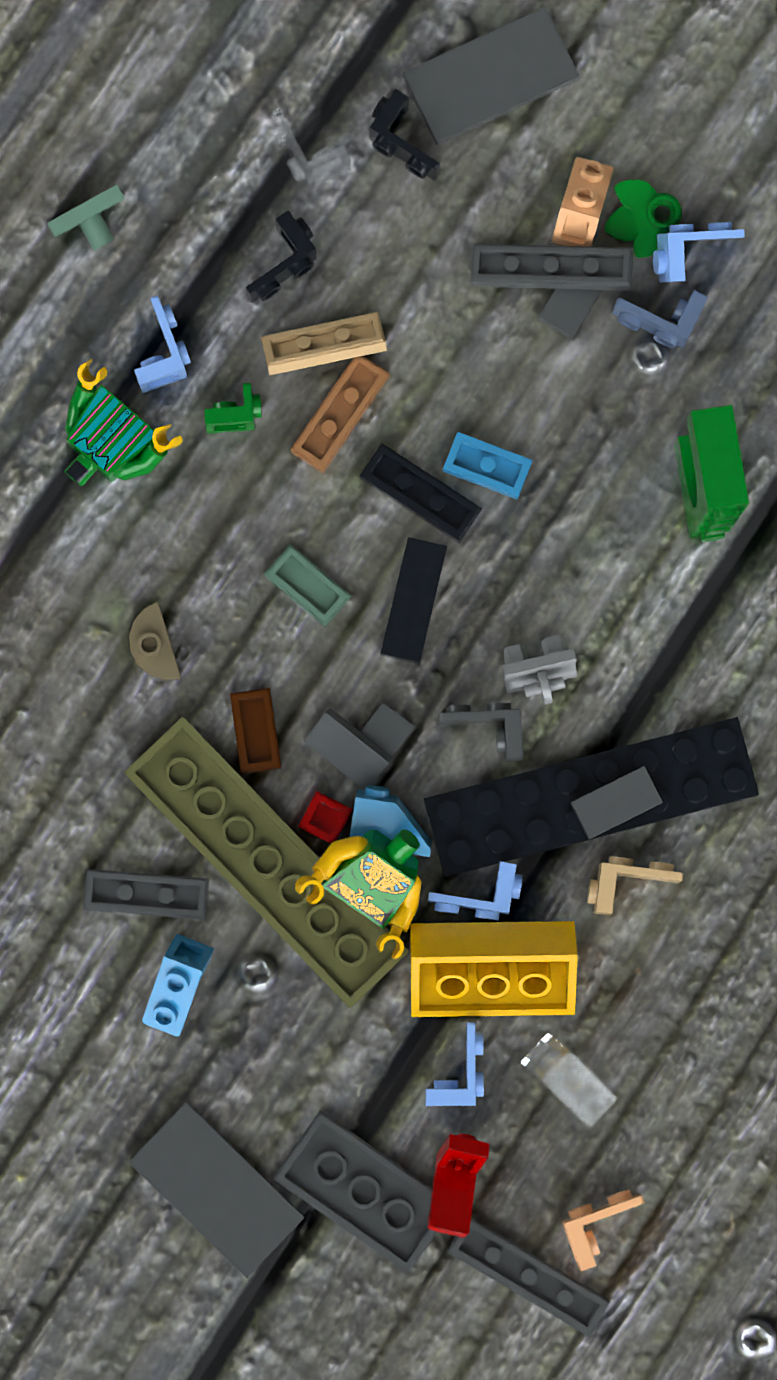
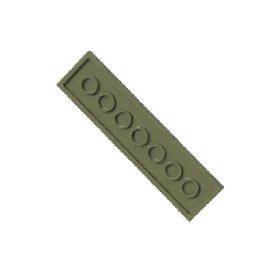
[124,716,409,1009]

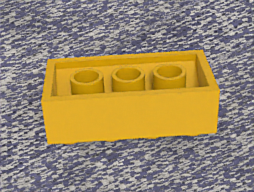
[410,921,578,1017]

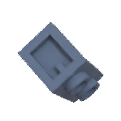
[612,290,708,348]

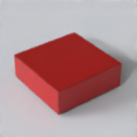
[298,791,353,844]

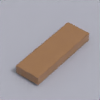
[290,356,390,474]

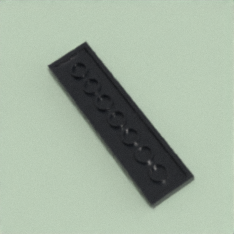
[424,717,759,878]

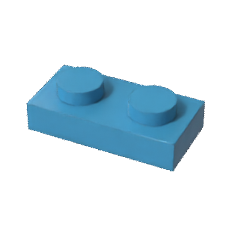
[443,432,533,500]

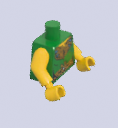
[295,829,422,959]

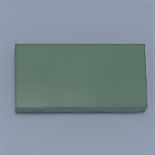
[264,544,352,628]

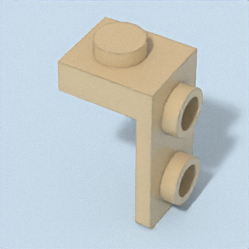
[587,856,683,915]

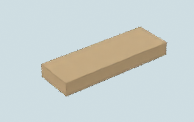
[261,312,387,376]

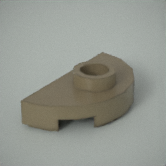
[129,601,182,681]

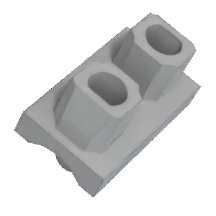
[502,635,577,705]

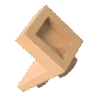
[552,157,613,247]
[561,1189,645,1272]

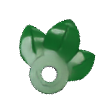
[604,180,682,259]

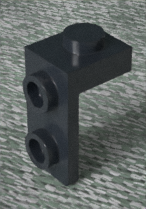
[369,89,441,181]
[246,210,317,303]

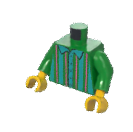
[64,359,183,487]

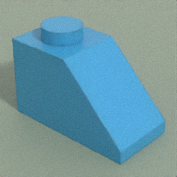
[350,785,432,857]

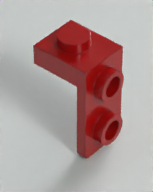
[427,1134,490,1238]

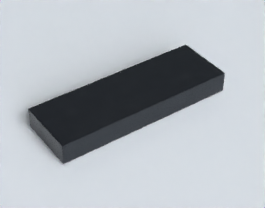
[360,443,482,544]
[380,537,447,665]

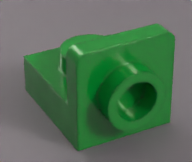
[204,383,262,434]

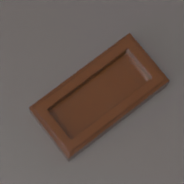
[230,688,282,774]

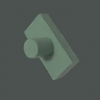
[46,184,125,251]

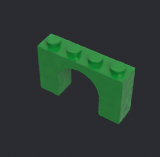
[674,405,749,542]

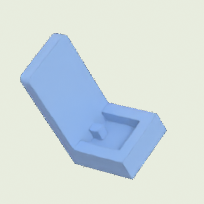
[653,222,745,283]
[427,862,523,921]

